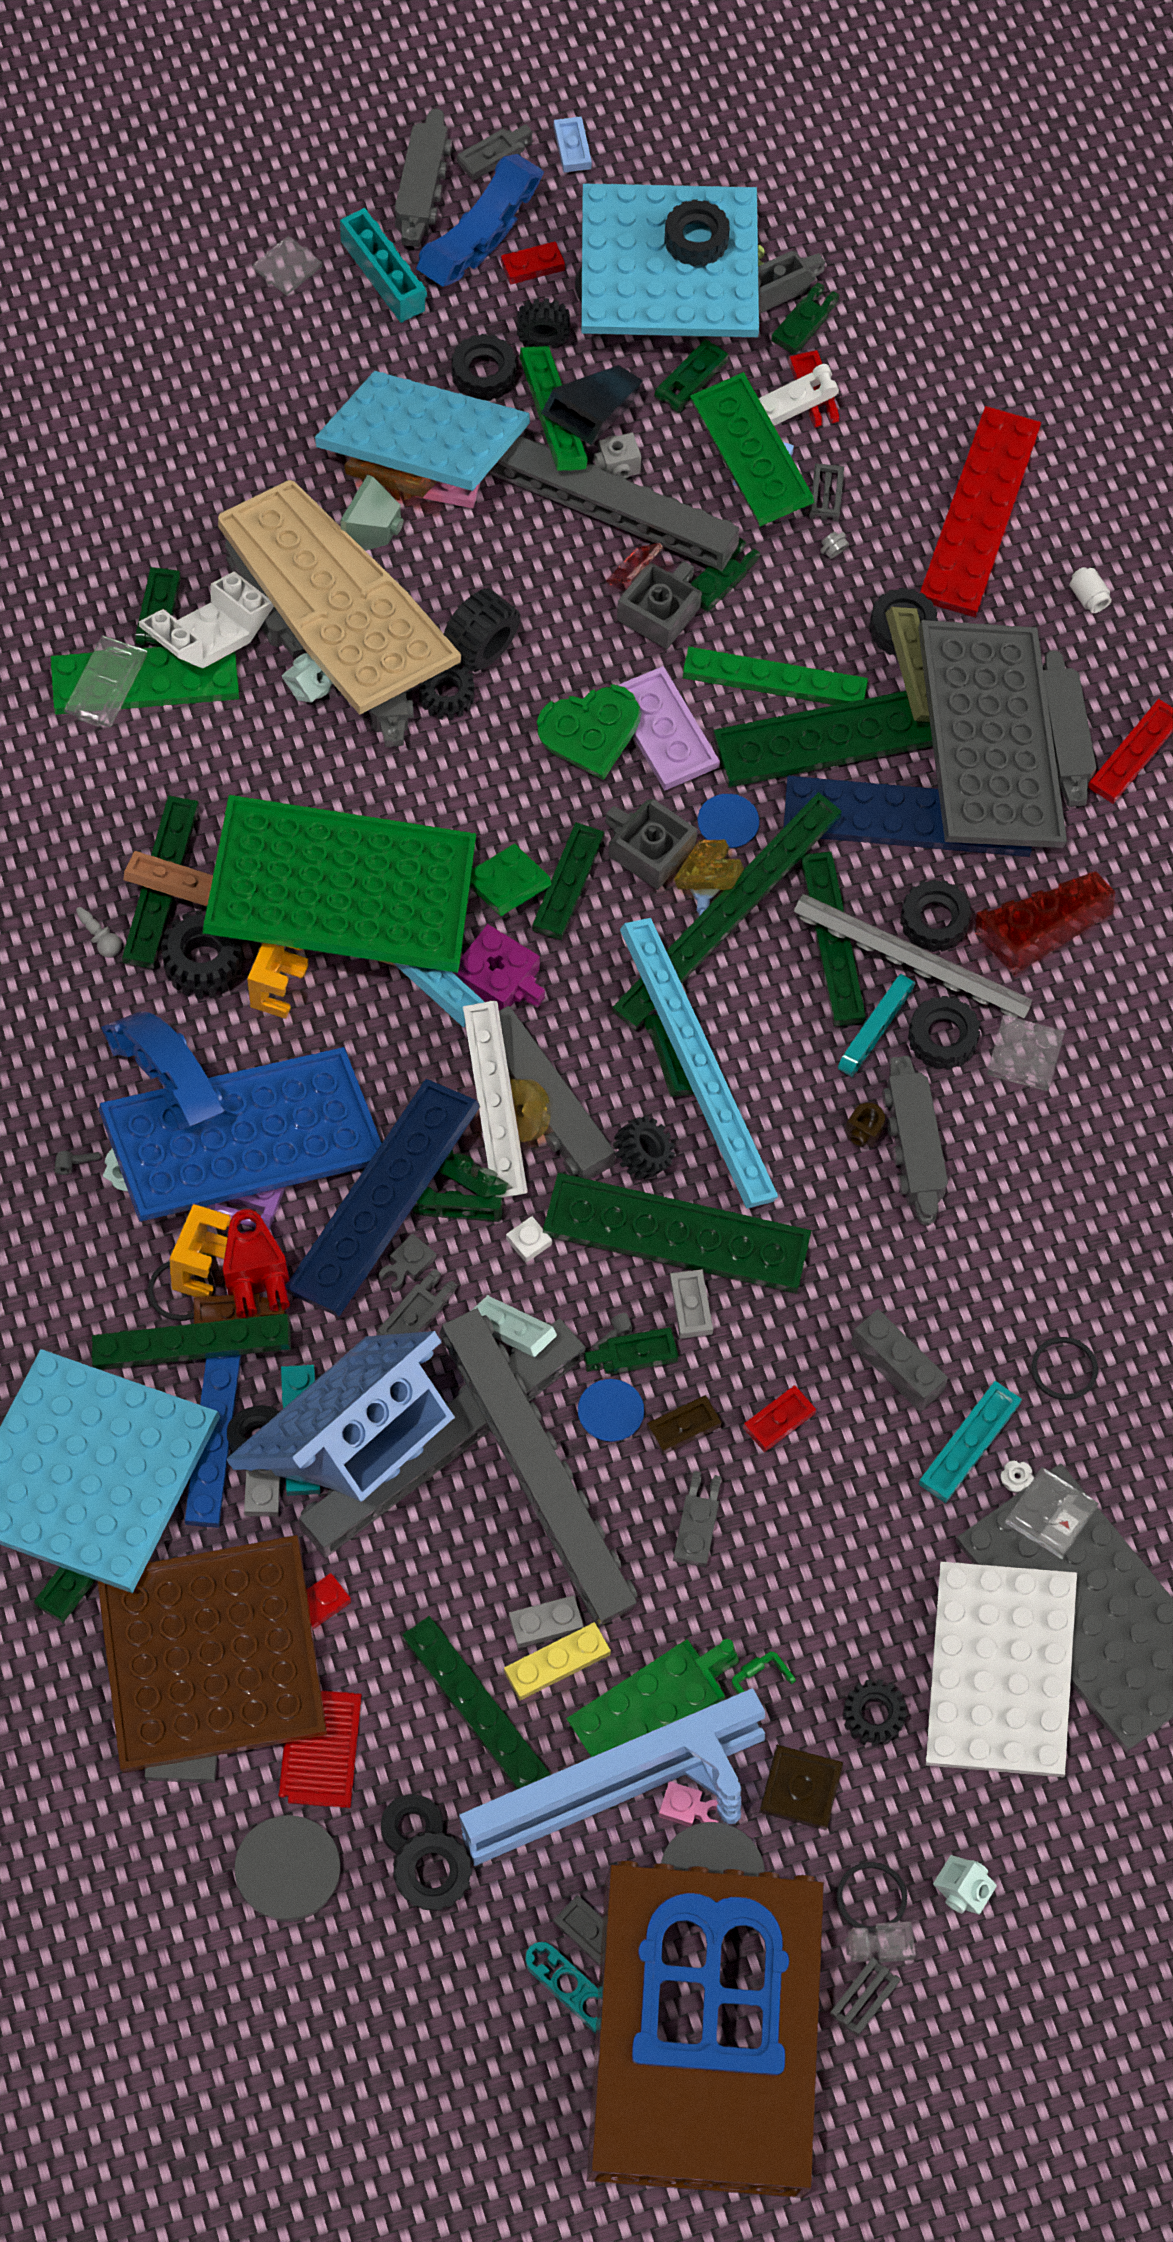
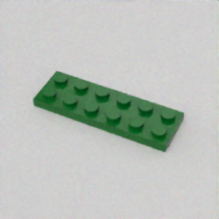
[690,372,814,527]
[50,647,239,715]

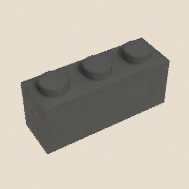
[851,1309,948,1413]

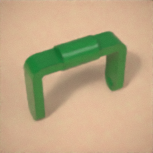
[731,1652,796,1695]

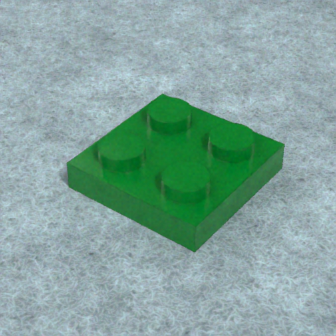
[469,843,552,917]

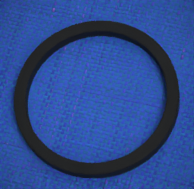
[148,1261,215,1321]
[1031,1337,1098,1400]
[837,1862,907,1933]

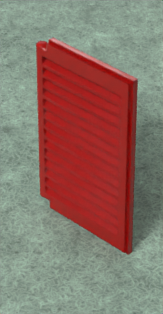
[278,1690,362,1808]

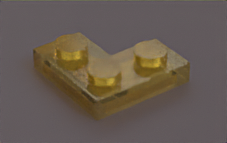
[674,840,744,890]

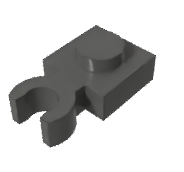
[379,1233,437,1293]

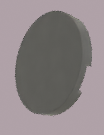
[235,1815,340,1922]
[661,1822,765,1926]

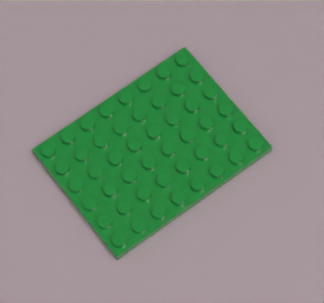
[203,795,476,973]

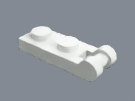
[759,364,839,426]

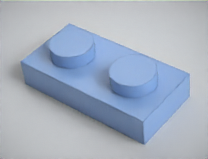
[553,117,592,173]

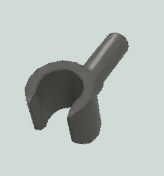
[55,1151,100,1175]
[592,1313,632,1351]

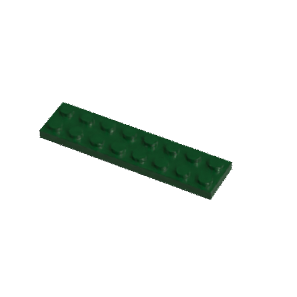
[713,691,933,788]
[542,1173,812,1294]

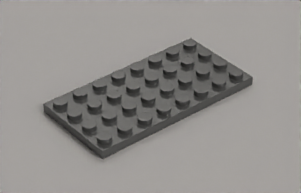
[918,620,1067,848]
[955,1463,1173,1753]

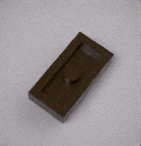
[646,1395,722,1455]

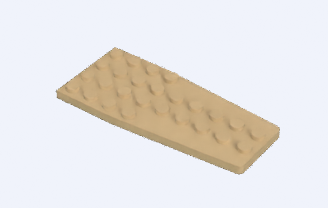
[218,480,461,715]

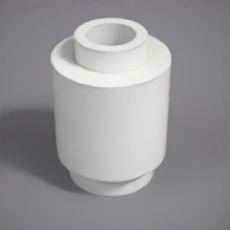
[1069,567,1112,613]

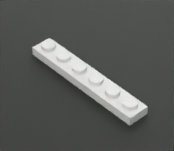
[463,1001,528,1198]

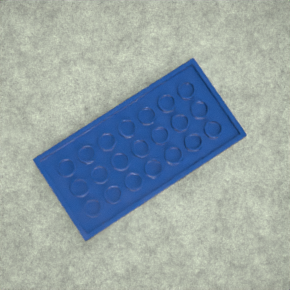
[98,1047,382,1222]

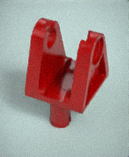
[223,1209,290,1318]

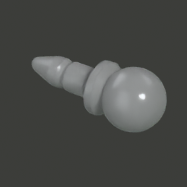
[76,907,122,958]

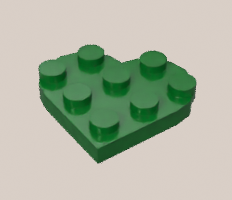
[537,684,642,780]

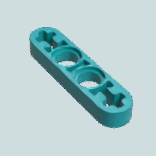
[838,974,915,1077]
[525,1942,598,2034]

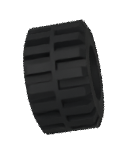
[443,588,521,672]
[161,911,243,999]

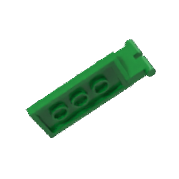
[566,1639,739,1757]

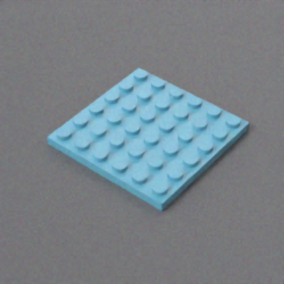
[581,184,759,337]
[0,1349,220,1593]

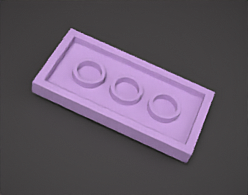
[619,666,720,791]

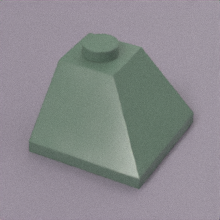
[340,475,404,551]

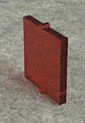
[606,543,664,585]

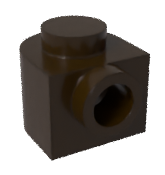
[845,1102,885,1148]

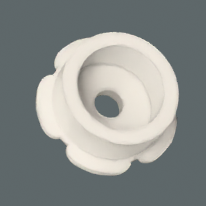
[1001,1461,1034,1493]

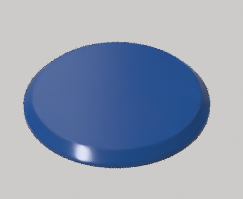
[697,794,759,848]
[578,1379,644,1442]

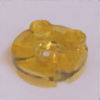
[510,1078,550,1143]

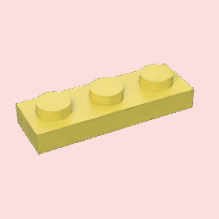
[504,1622,611,1701]

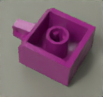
[452,924,545,1011]

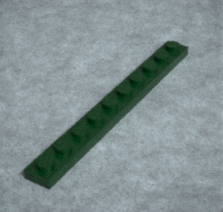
[612,792,842,1031]

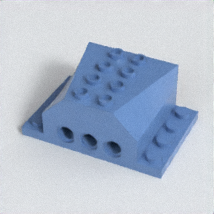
[226,1331,455,1502]

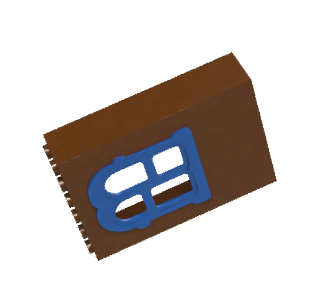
[586,1861,824,2198]

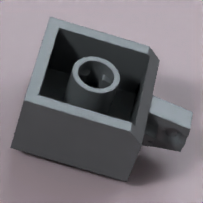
[617,561,702,650]
[605,799,697,890]

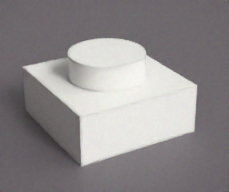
[506,1216,552,1263]

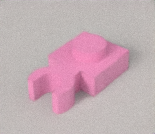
[658,1781,719,1827]

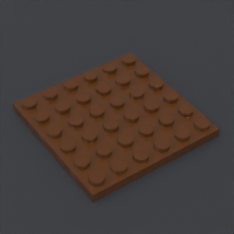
[97,1535,327,1773]

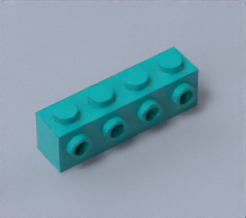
[340,208,427,323]

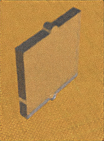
[252,236,322,296]

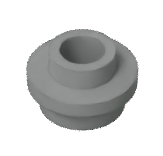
[820,532,849,559]

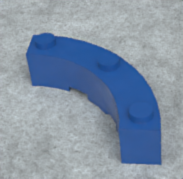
[416,154,545,287]
[101,1011,224,1131]

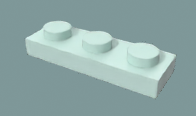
[471,1295,557,1357]

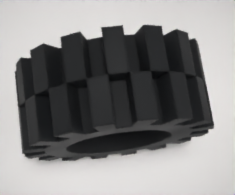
[517,298,570,348]
[419,663,474,720]
[613,1116,675,1180]
[843,1679,907,1747]

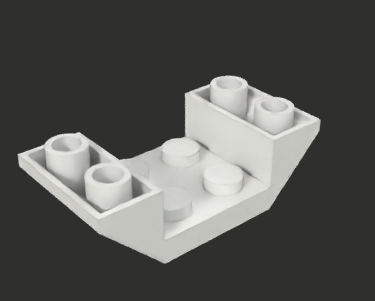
[139,572,274,668]

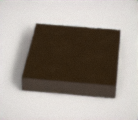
[759,1744,844,1831]

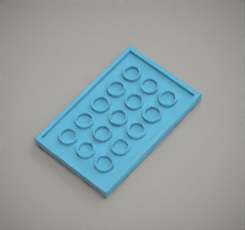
[315,371,530,491]

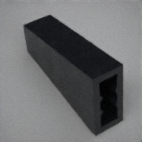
[541,365,643,445]

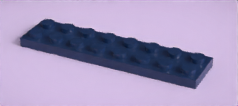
[783,776,1032,857]
[285,1079,481,1317]

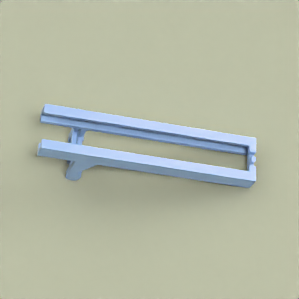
[459,1688,765,1866]

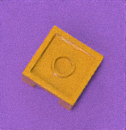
[247,943,309,1019]
[169,1204,231,1297]

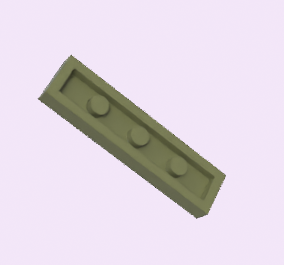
[885,607,930,722]

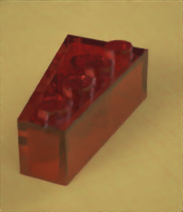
[975,871,1116,975]

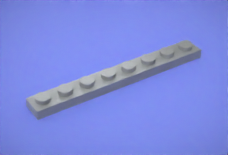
[794,894,1032,1018]

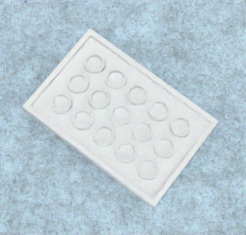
[926,1562,1077,1777]

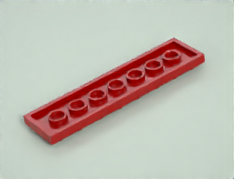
[920,406,1042,618]

